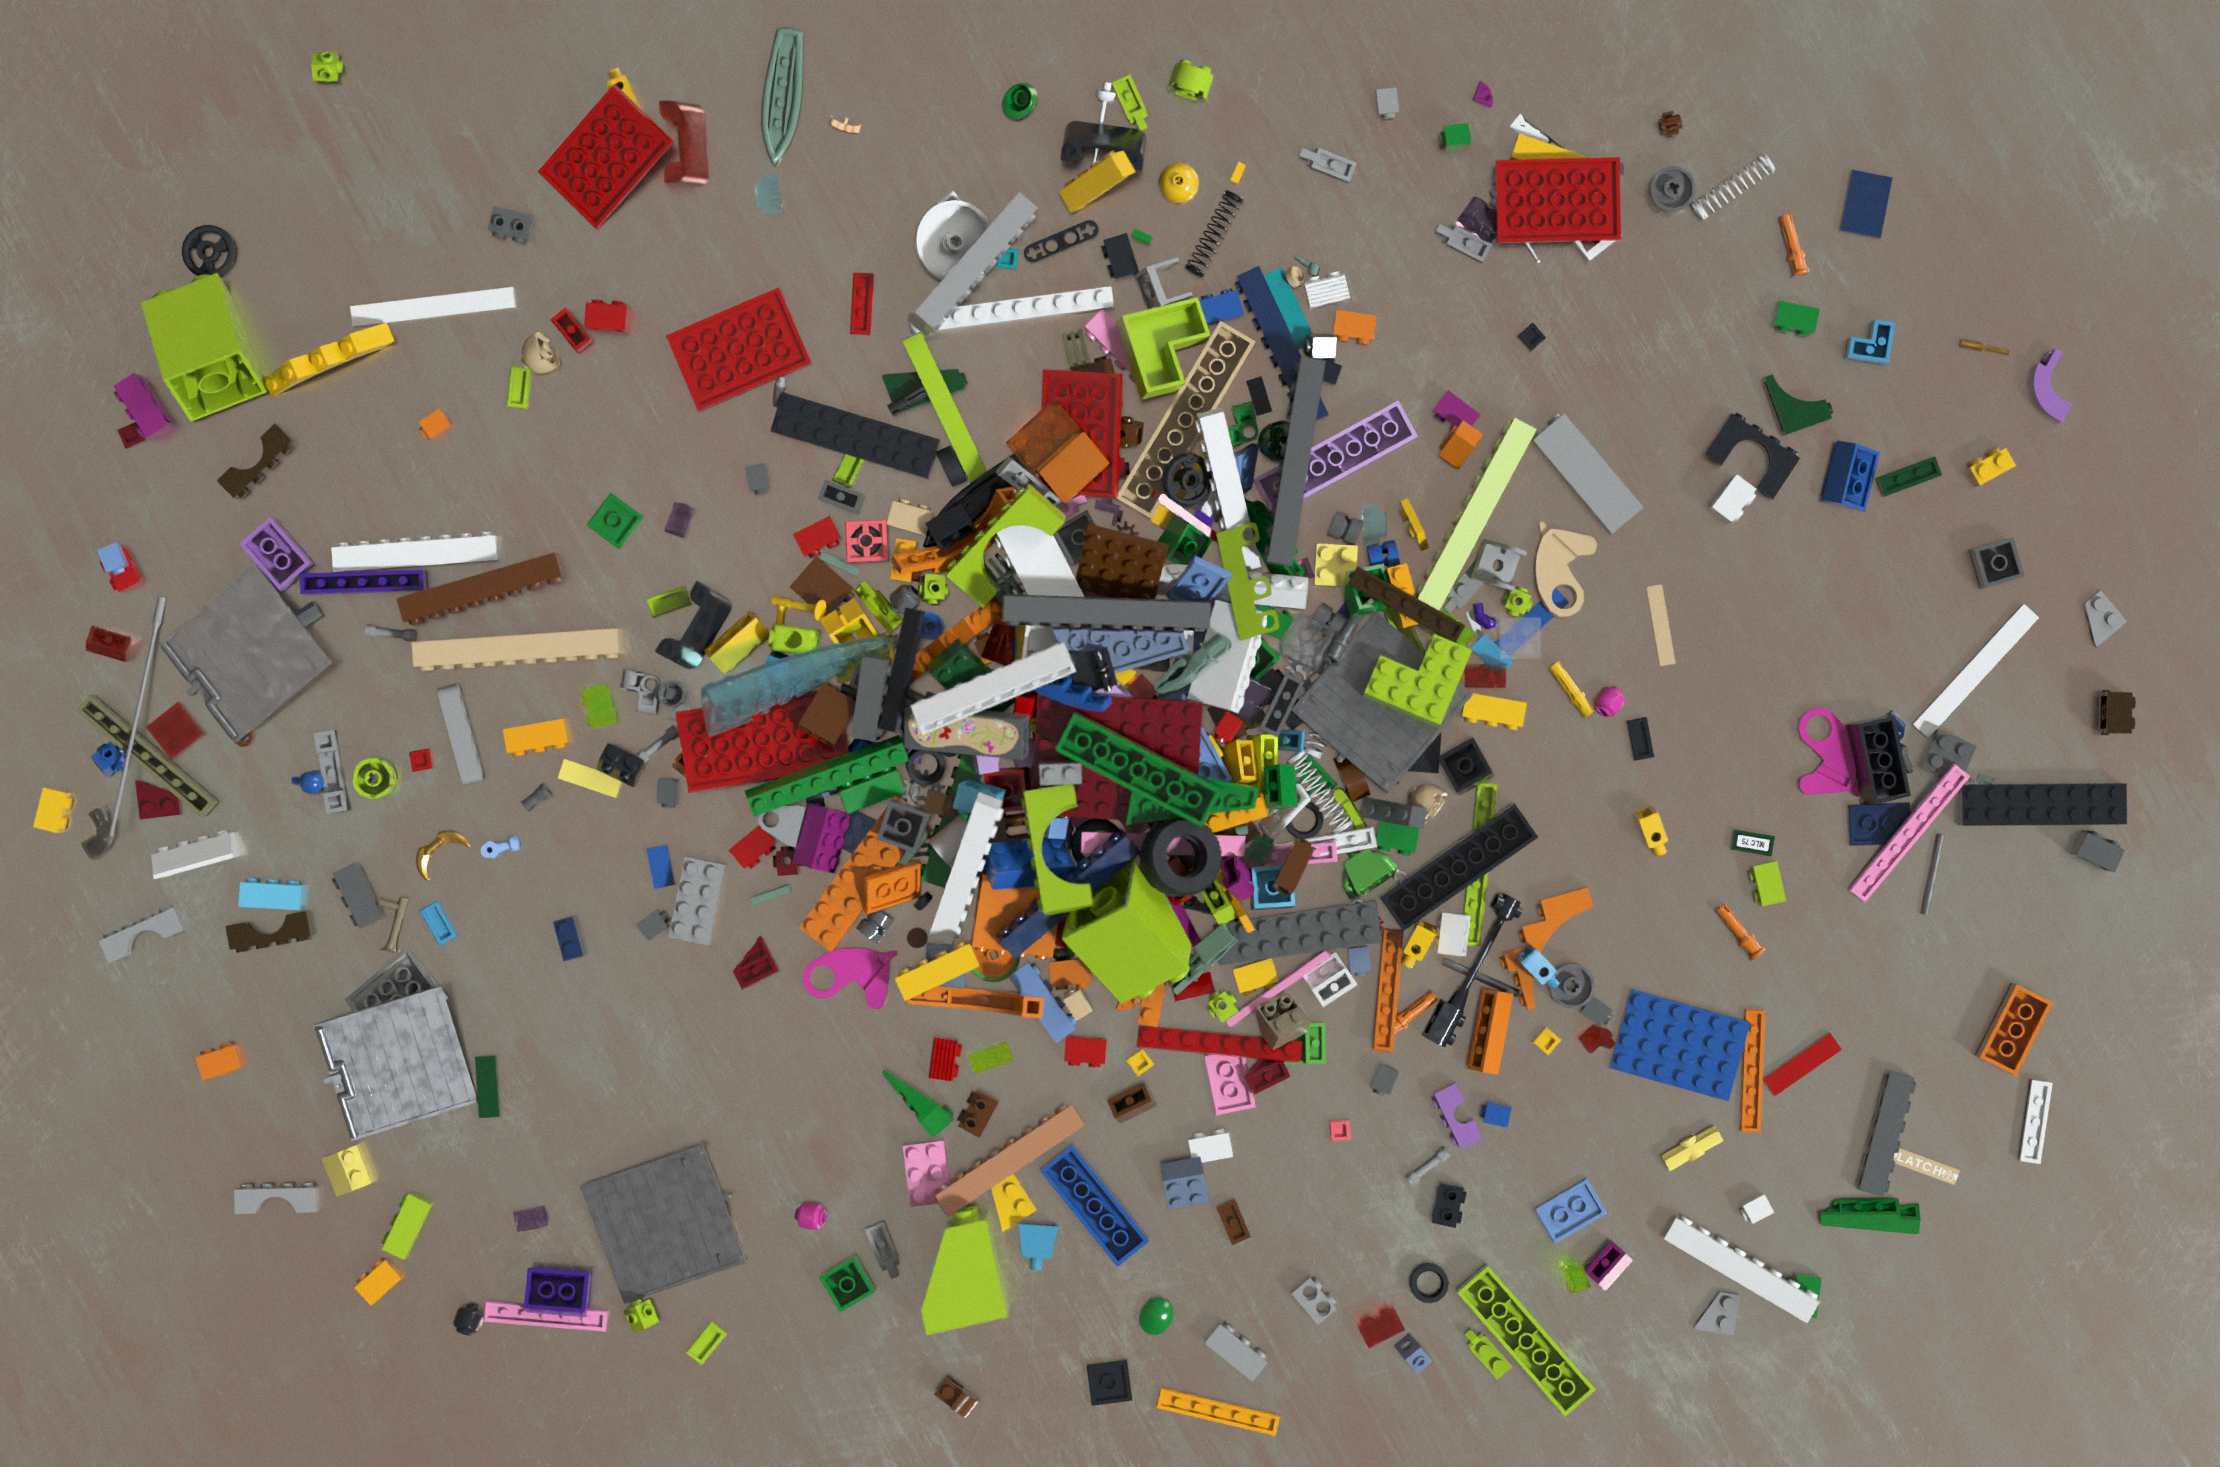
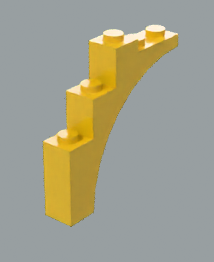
[263,323,394,397]

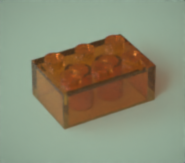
[1006,402,1082,474]

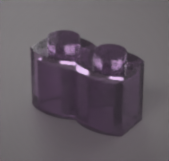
[1458,196,1497,243]
[1231,676,1274,726]

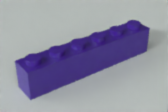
[300,569,427,595]

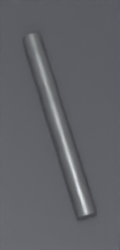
[1921,833,1945,915]
[1442,958,1520,998]

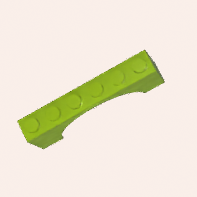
[946,484,1066,608]
[1021,784,1094,916]

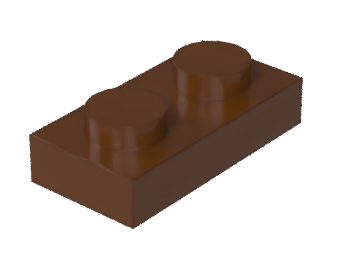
[1216,1199,1251,1245]

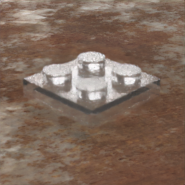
[1499,617,1541,659]

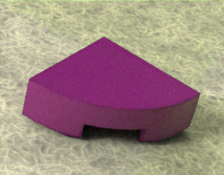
[1472,81,1493,108]

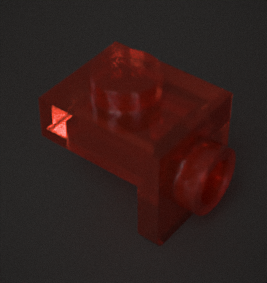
[1579,1025,1616,1053]

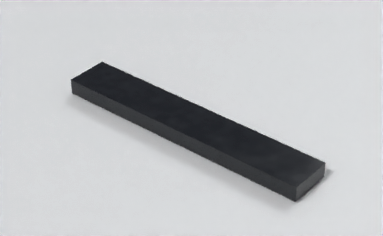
[879,607,925,733]

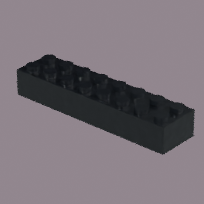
[770,392,940,480]
[1958,783,2127,826]
[1379,803,1539,931]

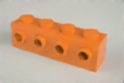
[1467,988,1514,1074]

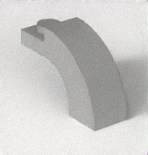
[995,456,1062,507]

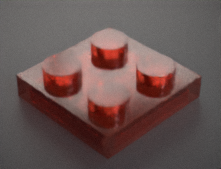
[146,702,204,759]

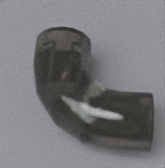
[81,804,115,860]

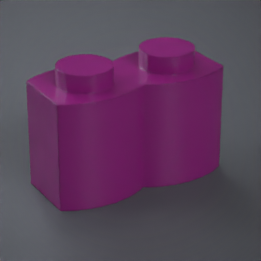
[1221,853,1254,902]

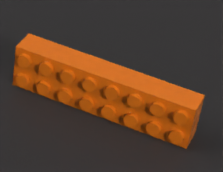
[798,795,930,952]

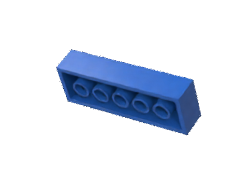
[1040,1144,1149,1267]

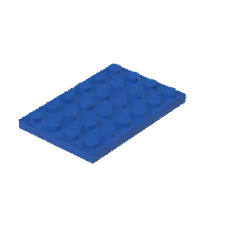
[1609,989,1751,1101]

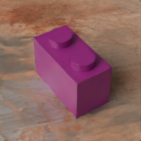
[1432,390,1480,430]
[1584,1241,1633,1291]

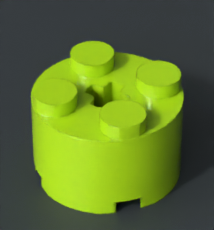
[1167,59,1214,102]
[353,758,397,799]

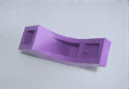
[2030,349,2072,423]

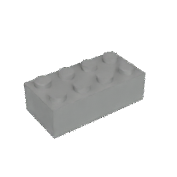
[668,856,727,945]

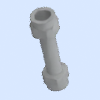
[365,624,416,642]
[635,725,679,763]
[1405,1146,1451,1186]

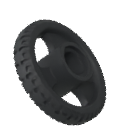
[182,225,235,276]
[1162,453,1212,506]

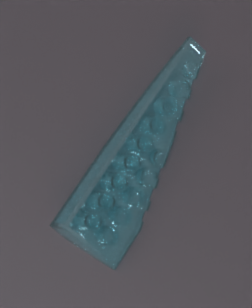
[701,634,899,737]

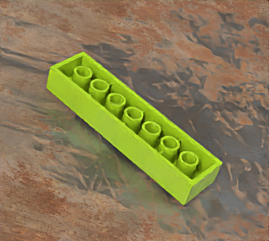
[1456,1263,1596,1417]

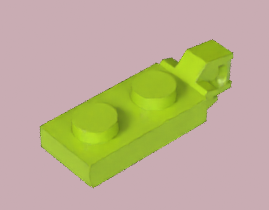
[1111,74,1148,131]
[854,581,903,633]
[1464,1328,1513,1380]

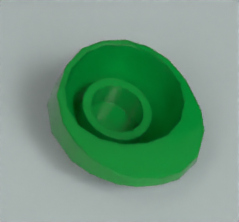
[1002,83,1037,119]
[1139,1298,1174,1335]

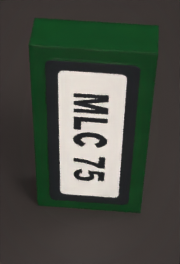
[1731,829,1775,857]

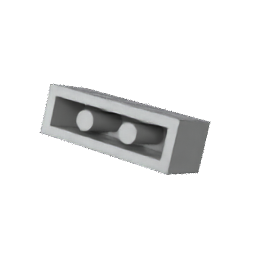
[1204,1322,1268,1382]

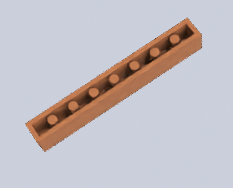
[933,1104,1085,1217]

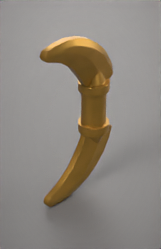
[416,830,470,881]

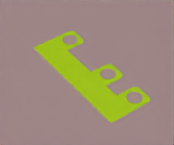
[1216,522,1279,641]

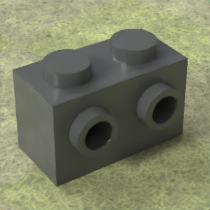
[488,206,535,243]

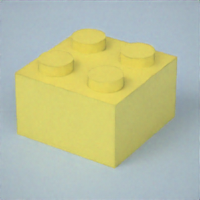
[1314,544,1358,587]

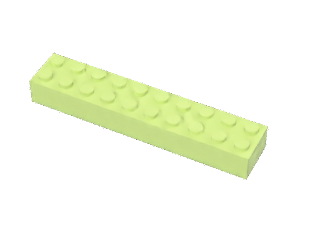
[1415,418,1537,610]

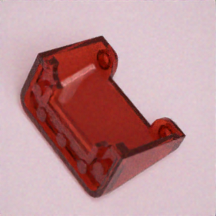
[659,100,709,188]

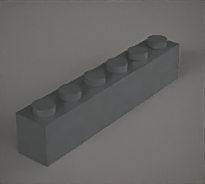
[1857,1070,1916,1196]

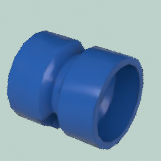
[1366,540,1400,568]
[920,613,945,640]

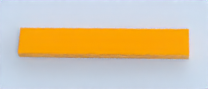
[1156,1387,1280,1436]

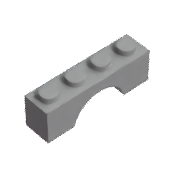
[98,905,187,964]
[234,1182,320,1214]

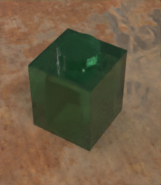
[1244,833,1277,867]

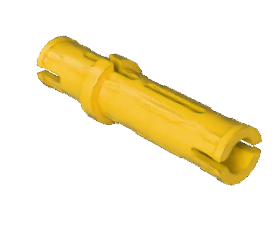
[1548,661,1595,718]

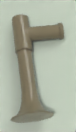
[378,897,408,955]

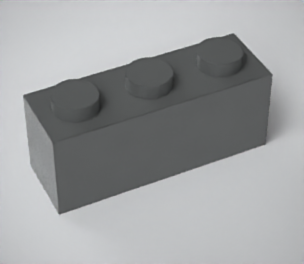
[1259,673,1305,738]
[1360,797,1427,828]
[332,862,384,929]

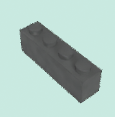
[851,654,893,741]

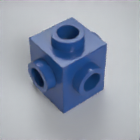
[91,741,125,777]

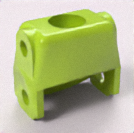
[768,624,821,657]

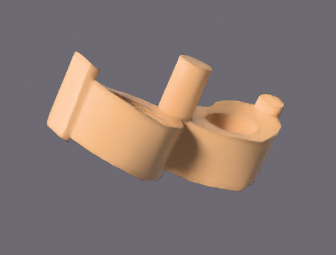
[829,115,861,133]

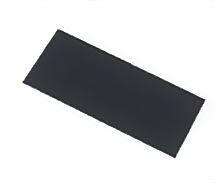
[1246,376,1272,416]

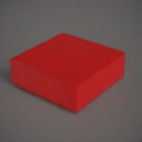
[409,748,433,772]

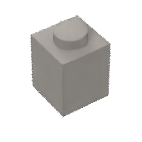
[1375,87,1399,119]

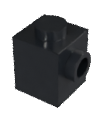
[1318,358,1342,386]

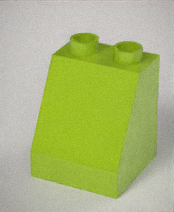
[141,273,267,422]
[1062,855,1192,1004]
[921,1205,1009,1335]

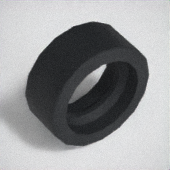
[936,445,967,487]
[905,749,945,785]
[1286,802,1323,839]
[1409,1263,1449,1303]

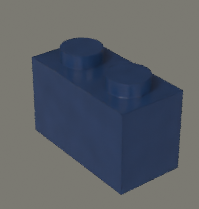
[553,916,586,961]

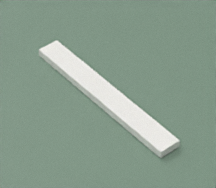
[350,287,516,327]
[1912,604,2039,738]

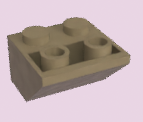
[1255,990,1311,1050]

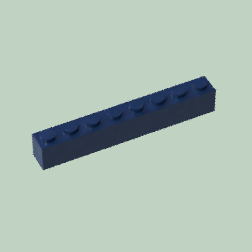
[1234,266,1329,421]
[996,829,1140,959]

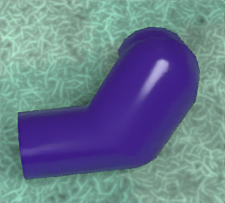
[1473,603,1497,629]

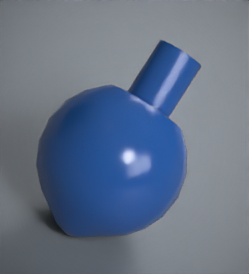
[291,770,324,794]

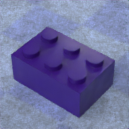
[523,1268,591,1317]

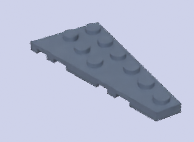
[1053,628,1189,685]

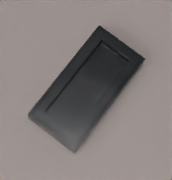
[1626,717,1654,761]

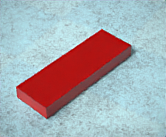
[850,272,874,335]

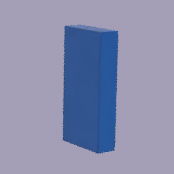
[646,845,675,889]

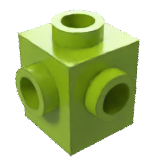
[311,51,343,82]
[918,574,948,605]
[1502,586,1533,617]
[1207,990,1239,1023]
[623,1299,659,1333]

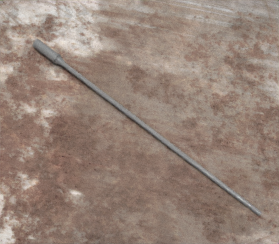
[109,597,166,837]

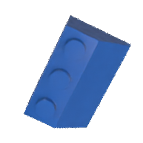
[1822,440,1880,512]

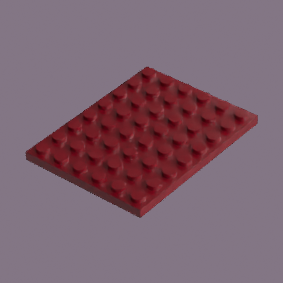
[1032,693,1203,822]

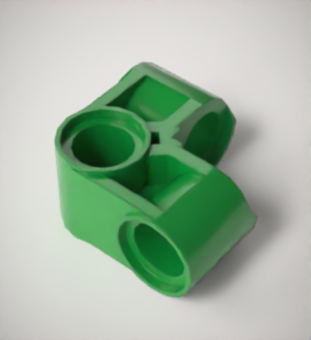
[1227,401,1259,447]

